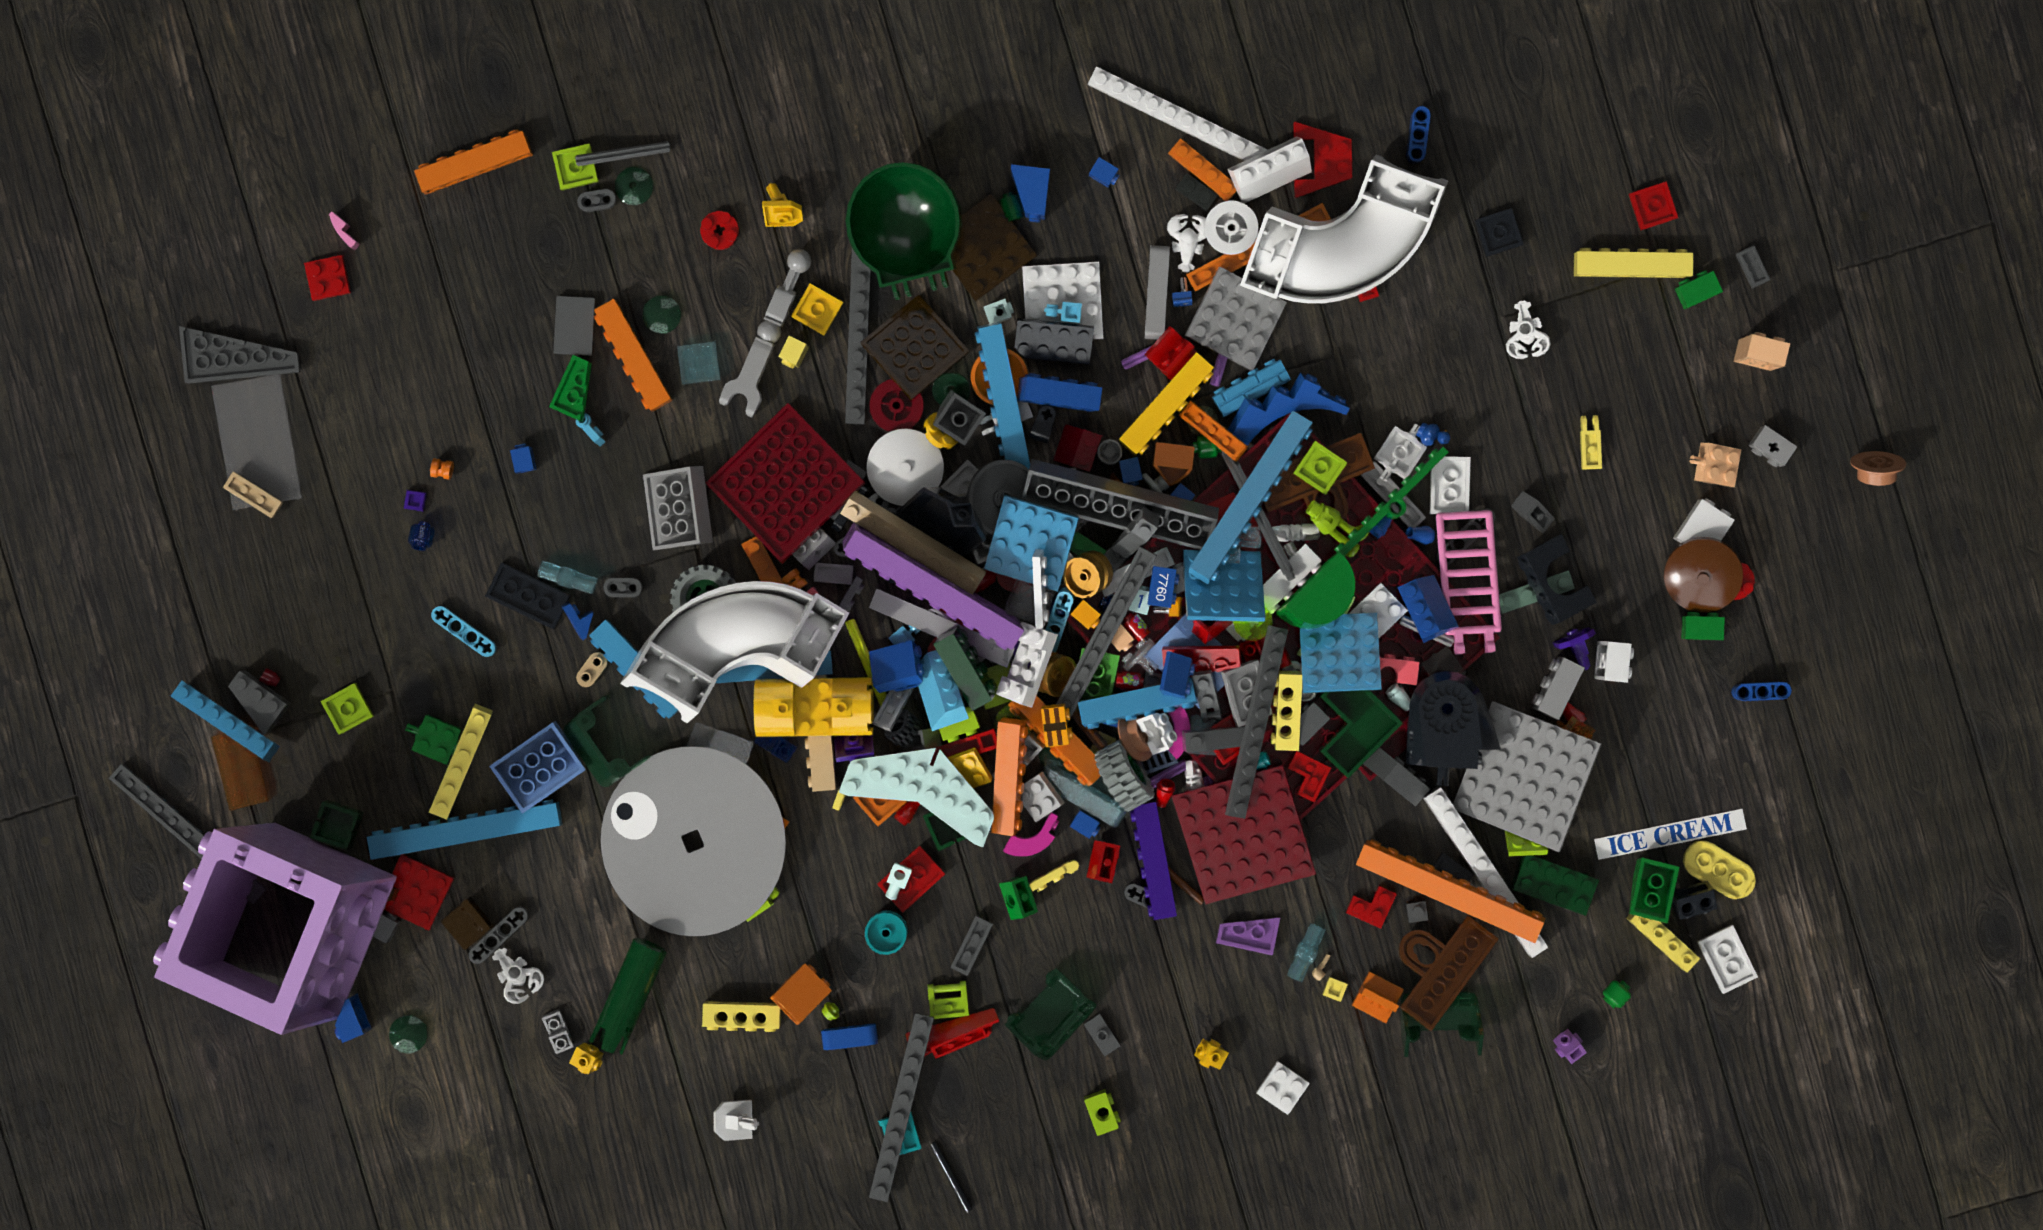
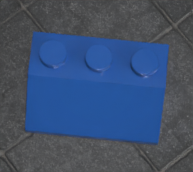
[1398,575,1459,643]

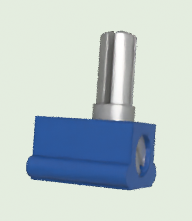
[1172,277,1192,307]

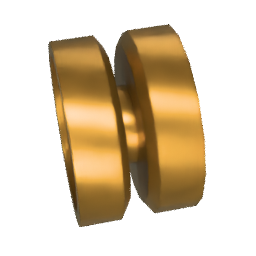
[1063,550,1113,598]
[1030,651,1076,697]

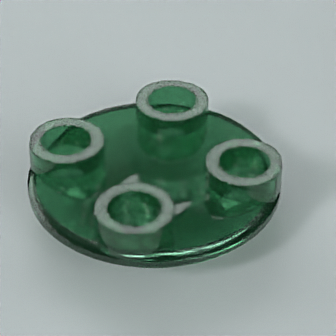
[643,295,682,334]
[389,1015,427,1054]

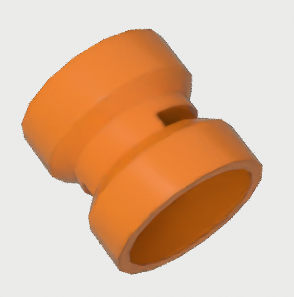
[430,458,454,480]
[781,568,808,589]

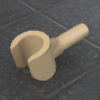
[1312,954,1331,980]

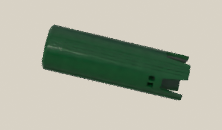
[589,938,667,1055]

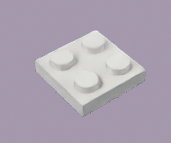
[1256,1061,1310,1115]

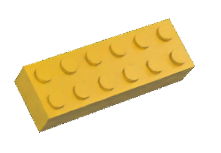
[1118,352,1214,456]

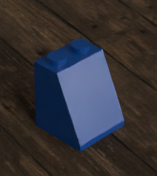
[1011,165,1050,222]

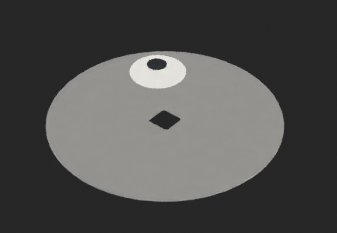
[601,746,786,936]

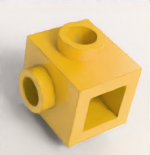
[1194,1039,1229,1070]
[569,1042,604,1074]

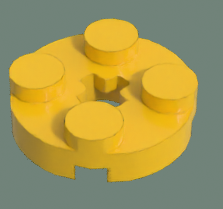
[924,413,958,449]

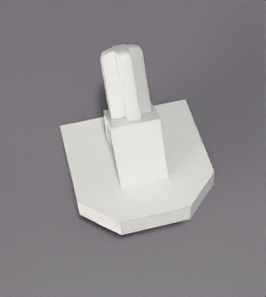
[714,1100,759,1141]

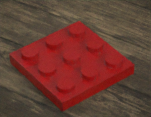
[384,854,454,931]

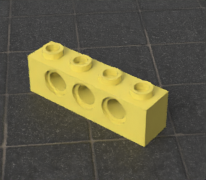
[1271,670,1302,751]
[1626,914,1700,973]
[702,1001,781,1032]

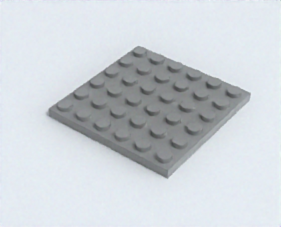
[1453,701,1602,852]

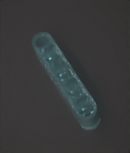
[1041,762,1127,827]

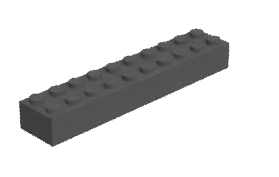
[1021,459,1219,550]

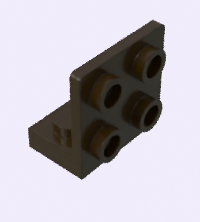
[441,897,495,950]

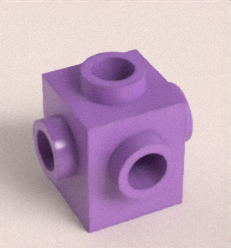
[1553,1029,1587,1064]

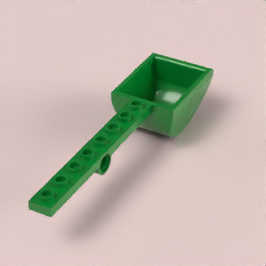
[1276,447,1448,629]

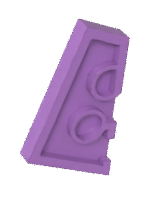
[1216,918,1280,955]

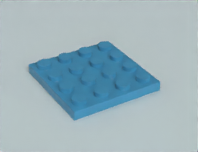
[984,495,1079,592]
[1183,550,1266,622]
[1300,613,1381,693]

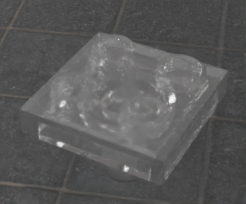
[1121,638,1159,675]

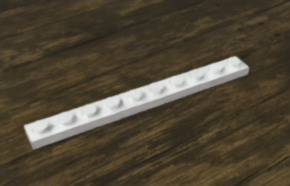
[1088,67,1267,161]

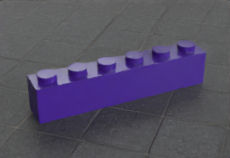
[1130,802,1177,920]

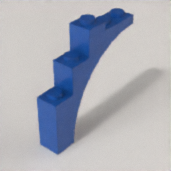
[1228,373,1350,446]

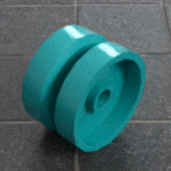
[865,910,908,955]

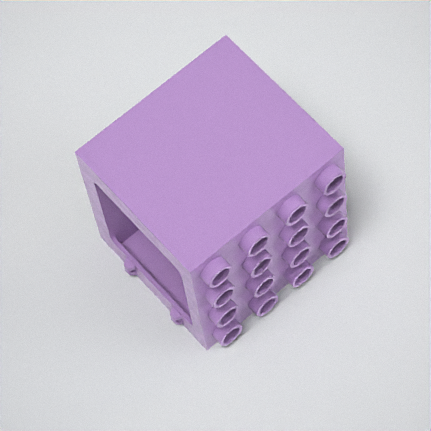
[153,823,397,1035]

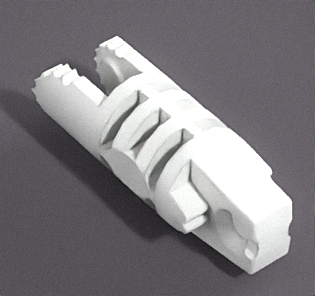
[1272,524,1320,542]
[1185,759,1204,790]

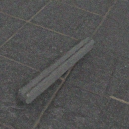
[575,141,670,166]

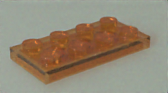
[211,733,269,811]

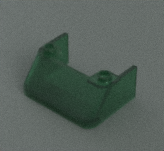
[564,695,651,787]
[1400,992,1484,1057]

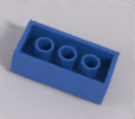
[1017,373,1102,412]

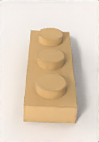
[223,471,283,518]

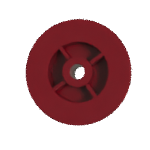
[870,379,923,432]

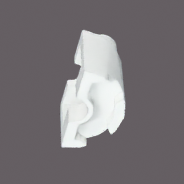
[1136,713,1177,755]

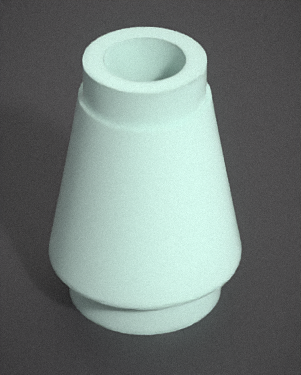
[1385,683,1411,711]

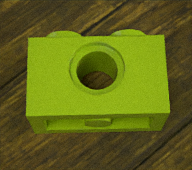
[1084,1089,1121,1136]

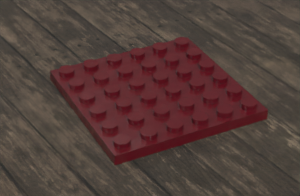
[706,403,866,564]
[1172,764,1316,904]

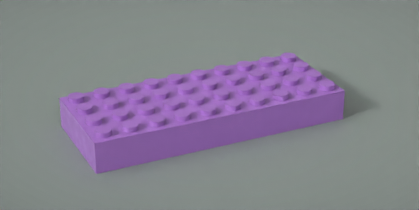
[843,522,1024,650]

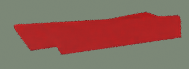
[905,1008,999,1059]

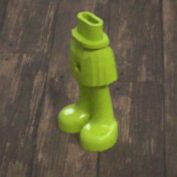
[1306,500,1369,557]

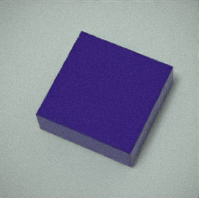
[404,490,427,512]

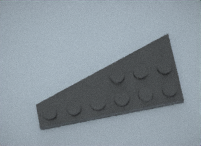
[179,326,301,384]

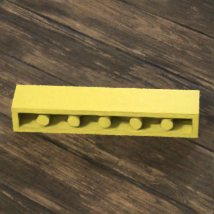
[1574,248,1693,278]
[429,704,493,820]

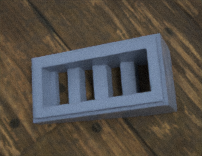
[1141,750,1178,774]

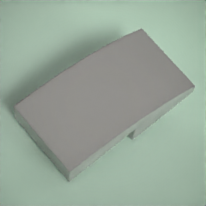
[542,1009,574,1054]

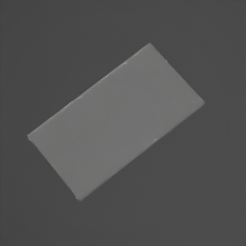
[211,374,302,510]

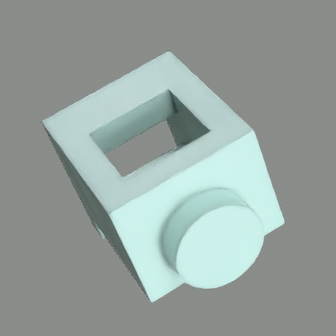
[984,299,1014,324]

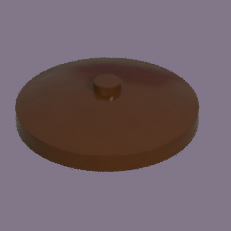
[1664,537,1743,613]

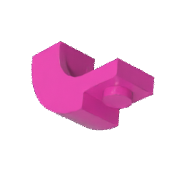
[1168,707,1190,760]
[1003,812,1059,856]

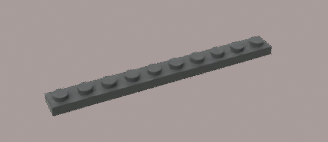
[845,248,871,425]
[1056,546,1157,722]
[1225,625,1288,819]
[109,763,267,904]
[869,1012,934,1202]

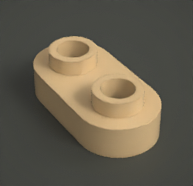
[576,652,608,687]

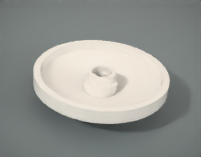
[867,428,944,506]

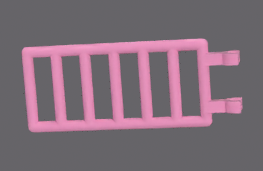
[1436,510,1502,655]

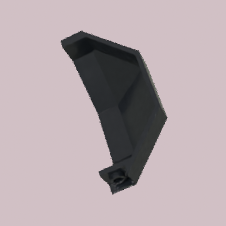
[888,487,986,583]

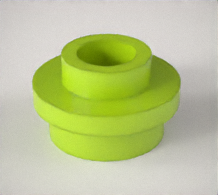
[822,1002,839,1021]

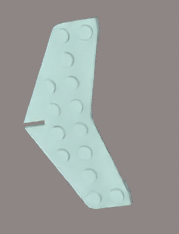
[839,748,994,847]

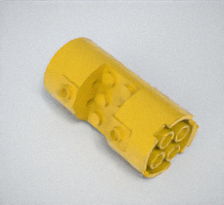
[754,677,874,737]

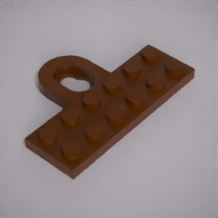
[1263,433,1375,520]
[1398,916,1498,1031]

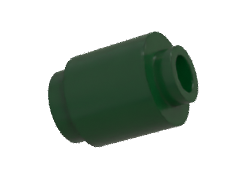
[1000,192,1024,222]

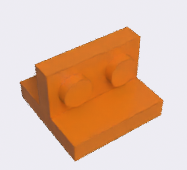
[1352,971,1404,1023]

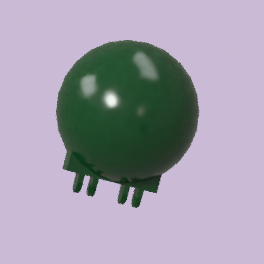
[846,162,962,300]

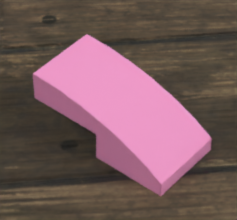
[329,211,360,250]

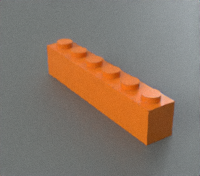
[414,130,533,195]
[594,299,673,412]
[1007,695,1100,787]
[991,717,1028,836]

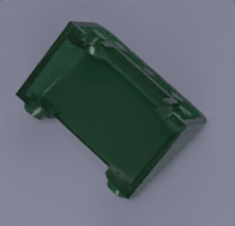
[1004,968,1096,1060]

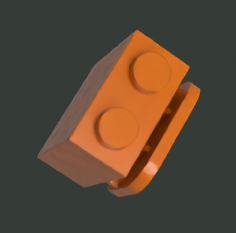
[770,964,832,1025]

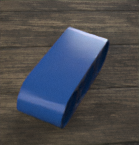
[1406,106,1430,164]
[1731,682,1792,701]
[821,1024,878,1050]

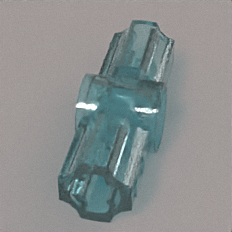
[537,561,598,594]
[1287,923,1326,982]

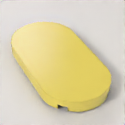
[1683,841,1756,899]

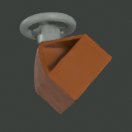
[1142,442,1195,493]

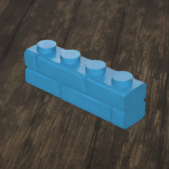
[1212,359,1291,417]

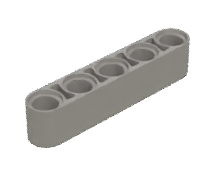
[1145,245,1170,340]

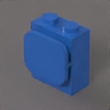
[869,640,924,693]

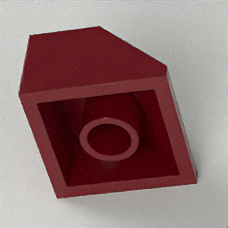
[1053,424,1102,473]

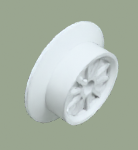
[1204,201,1258,255]

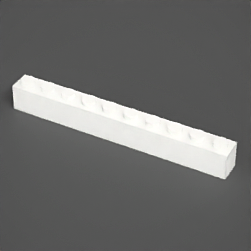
[1423,786,1548,958]

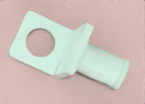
[885,863,912,900]

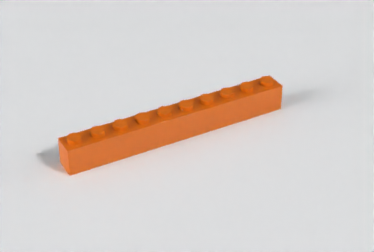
[1356,840,1546,943]

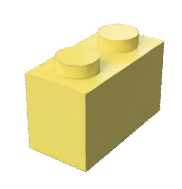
[779,336,809,369]

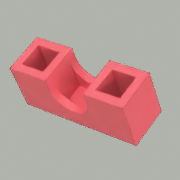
[1380,654,1419,685]

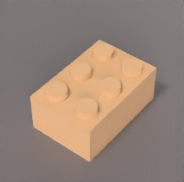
[1733,332,1790,371]

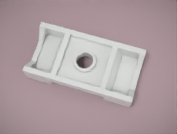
[996,622,1058,708]

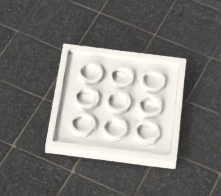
[1022,262,1103,340]

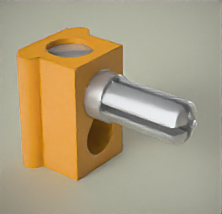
[1153,597,1182,617]

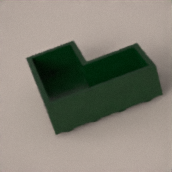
[1318,690,1403,778]

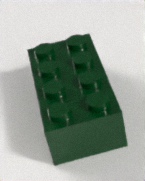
[933,625,998,711]
[1510,855,1599,916]

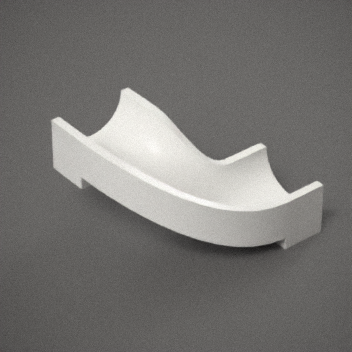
[1240,155,1448,303]
[620,581,849,723]

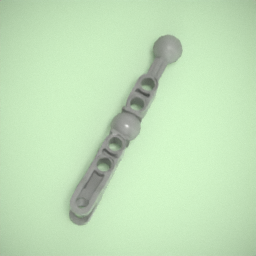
[719,249,811,418]

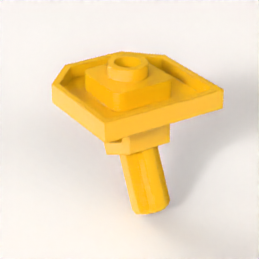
[762,183,803,227]

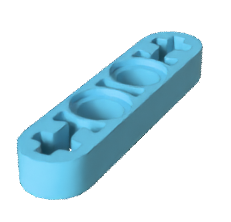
[1046,587,1075,652]
[431,606,497,657]

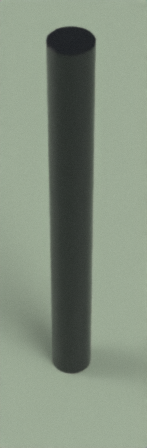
[930,1141,973,1212]

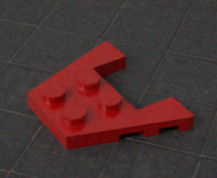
[1293,122,1352,198]

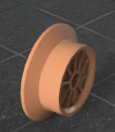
[1850,451,1906,486]
[1118,715,1152,762]

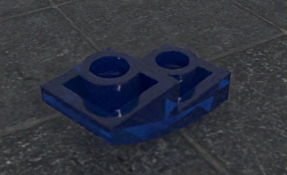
[754,736,797,763]

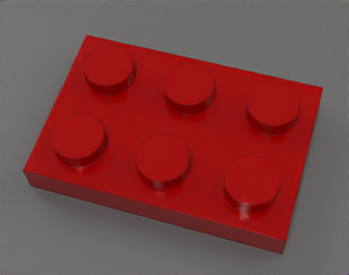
[877,846,946,913]

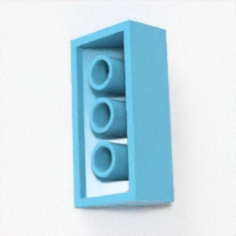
[918,650,969,731]

